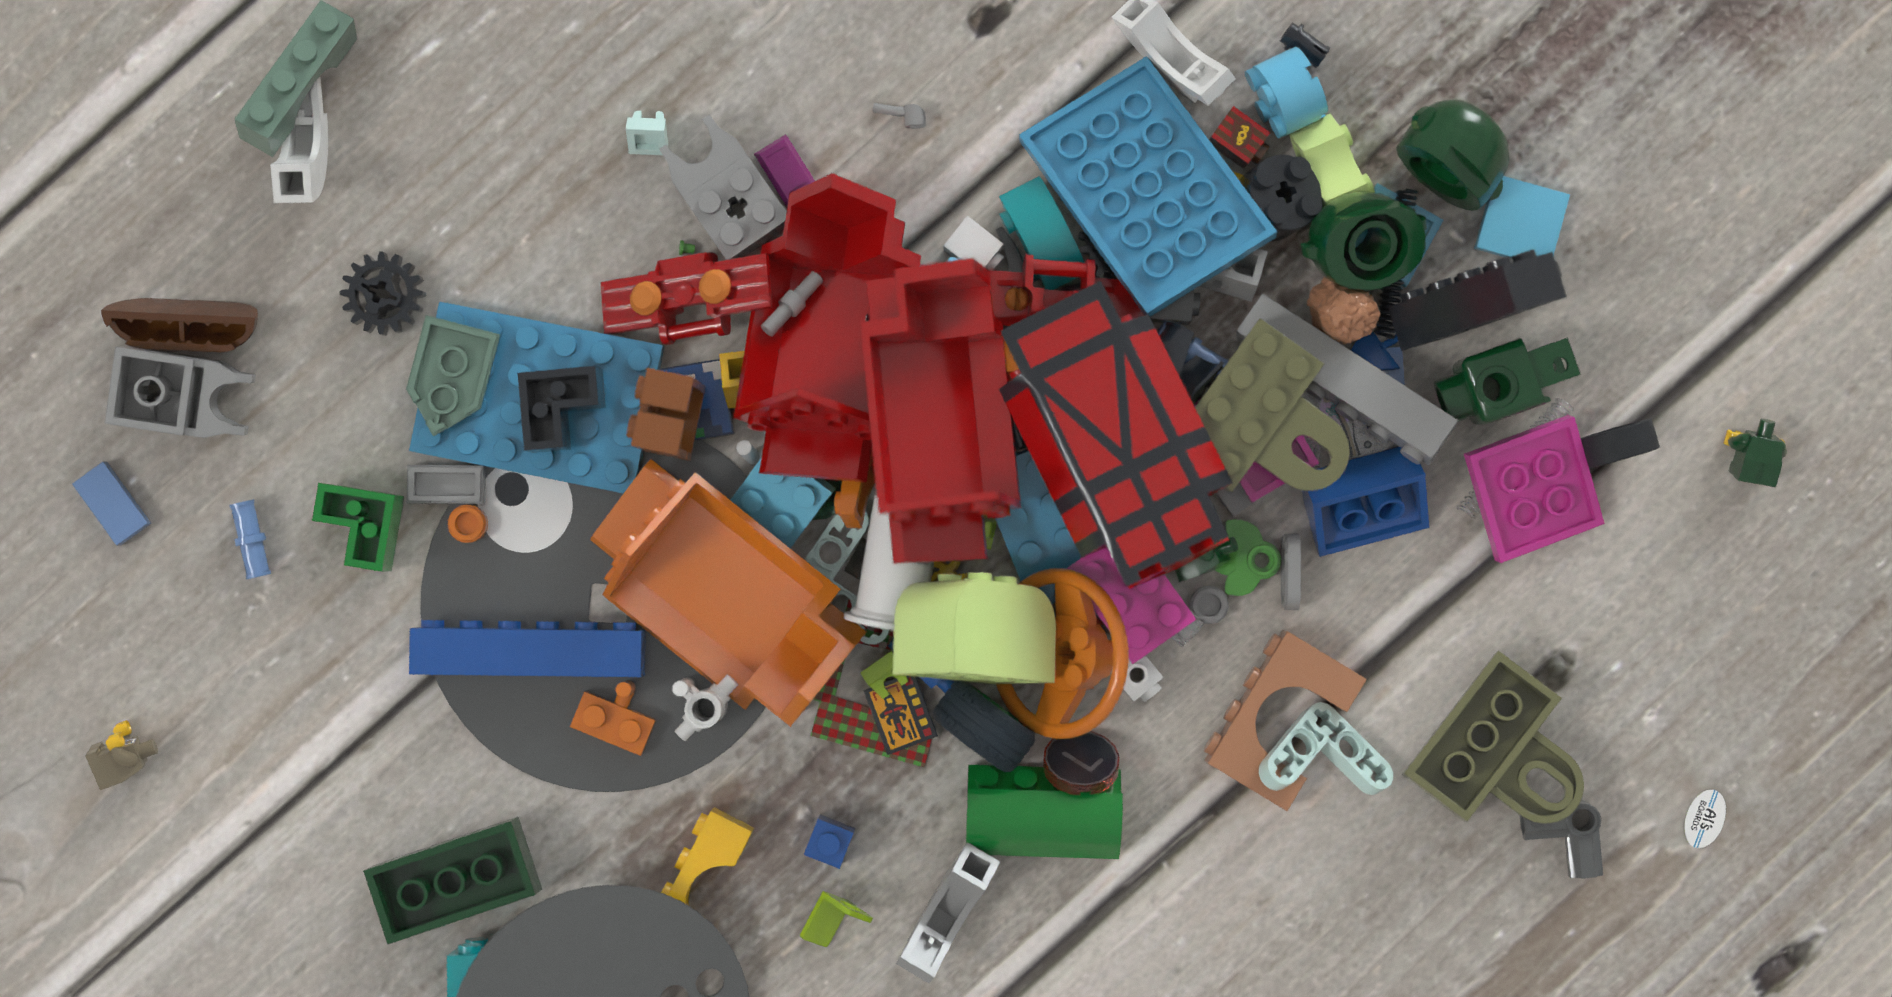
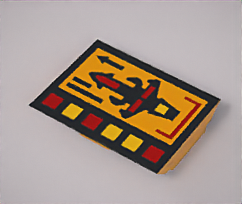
[864,676,938,755]

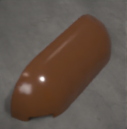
[101,298,258,352]

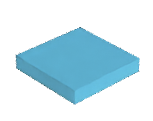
[1474,176,1570,259]

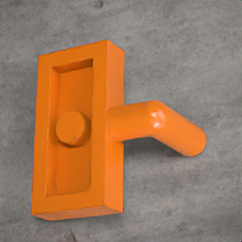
[570,680,656,756]

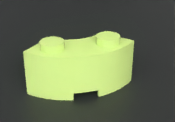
[1289,113,1375,210]

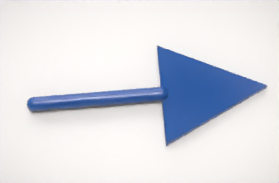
[1351,331,1400,371]

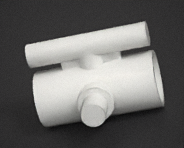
[672,674,738,741]

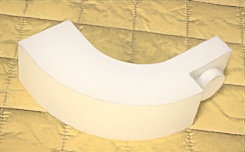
[1112,0,1236,106]
[270,77,328,203]

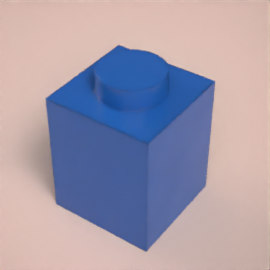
[804,814,855,869]

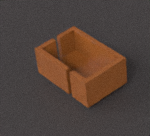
[627,368,706,461]

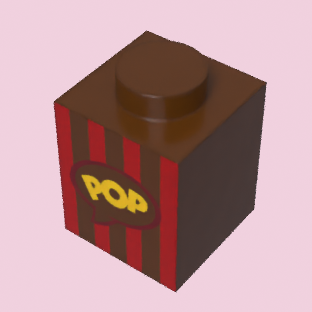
[1209,106,1270,169]

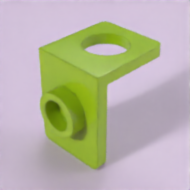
[800,891,873,947]

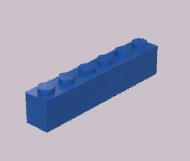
[409,620,646,677]

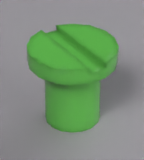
[679,240,695,255]

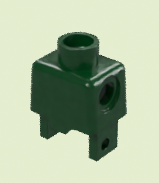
[1434,338,1581,425]

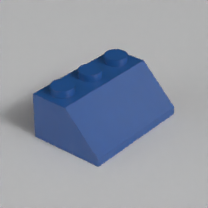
[1302,447,1429,557]

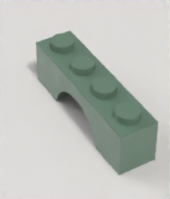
[234,0,357,157]

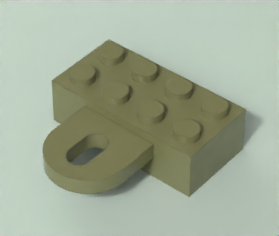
[1195,318,1349,493]
[1402,651,1584,823]

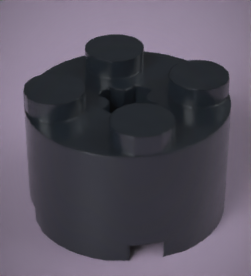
[1240,155,1322,242]

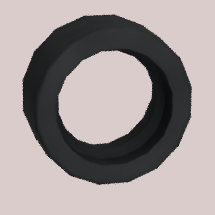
[1581,419,1660,468]

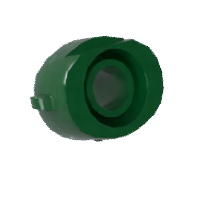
[1396,100,1509,211]
[1301,191,1427,290]

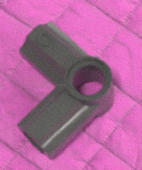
[1519,799,1603,879]

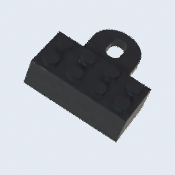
[1387,249,1567,351]

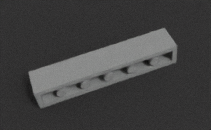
[1236,293,1458,465]

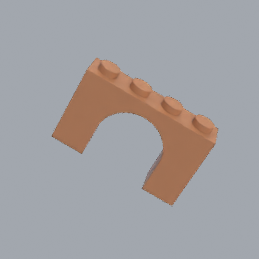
[1203,630,1367,811]

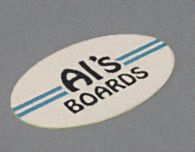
[1684,790,1726,848]

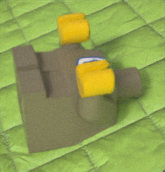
[85,720,158,790]

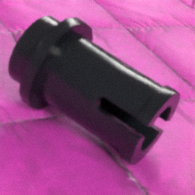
[1279,22,1330,68]

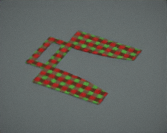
[810,598,932,767]

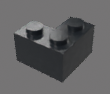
[518,366,606,453]

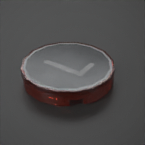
[1043,731,1120,795]

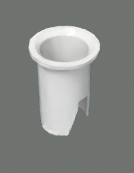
[844,495,934,630]

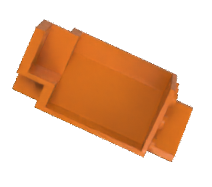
[590,459,867,727]

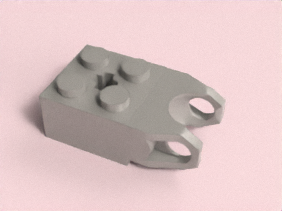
[659,114,787,260]
[105,346,256,438]

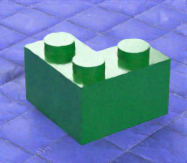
[312,483,404,572]

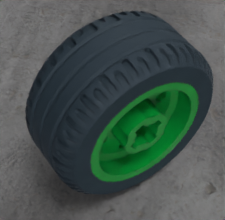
[933,681,1035,772]

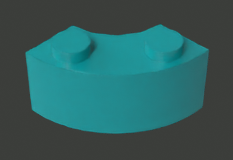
[999,176,1084,290]

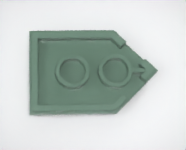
[406,315,500,436]

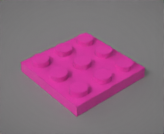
[1464,415,1605,563]

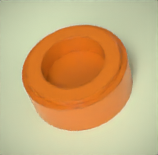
[448,505,488,543]

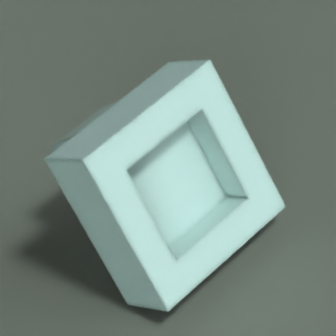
[626,111,668,155]

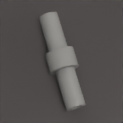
[761,271,823,336]

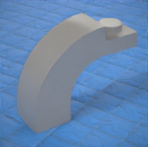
[896,843,1000,984]

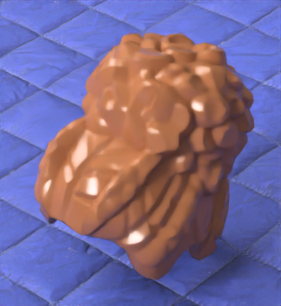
[1307,276,1381,345]

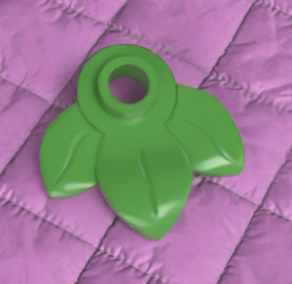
[1215,519,1281,596]

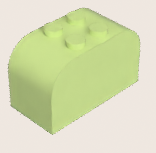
[893,572,1056,684]

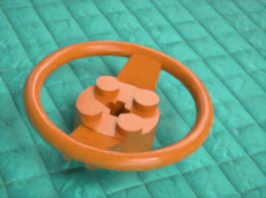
[996,568,1129,739]

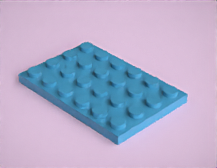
[1019,56,1277,317]
[409,302,665,493]

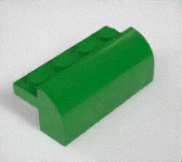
[966,765,1123,859]

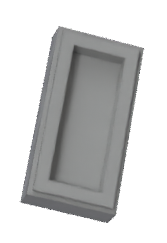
[406,465,486,504]

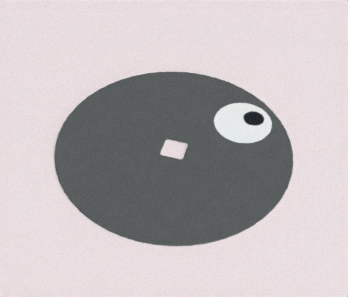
[420,440,765,792]

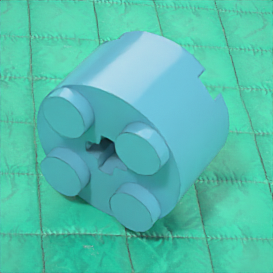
[1245,46,1328,139]

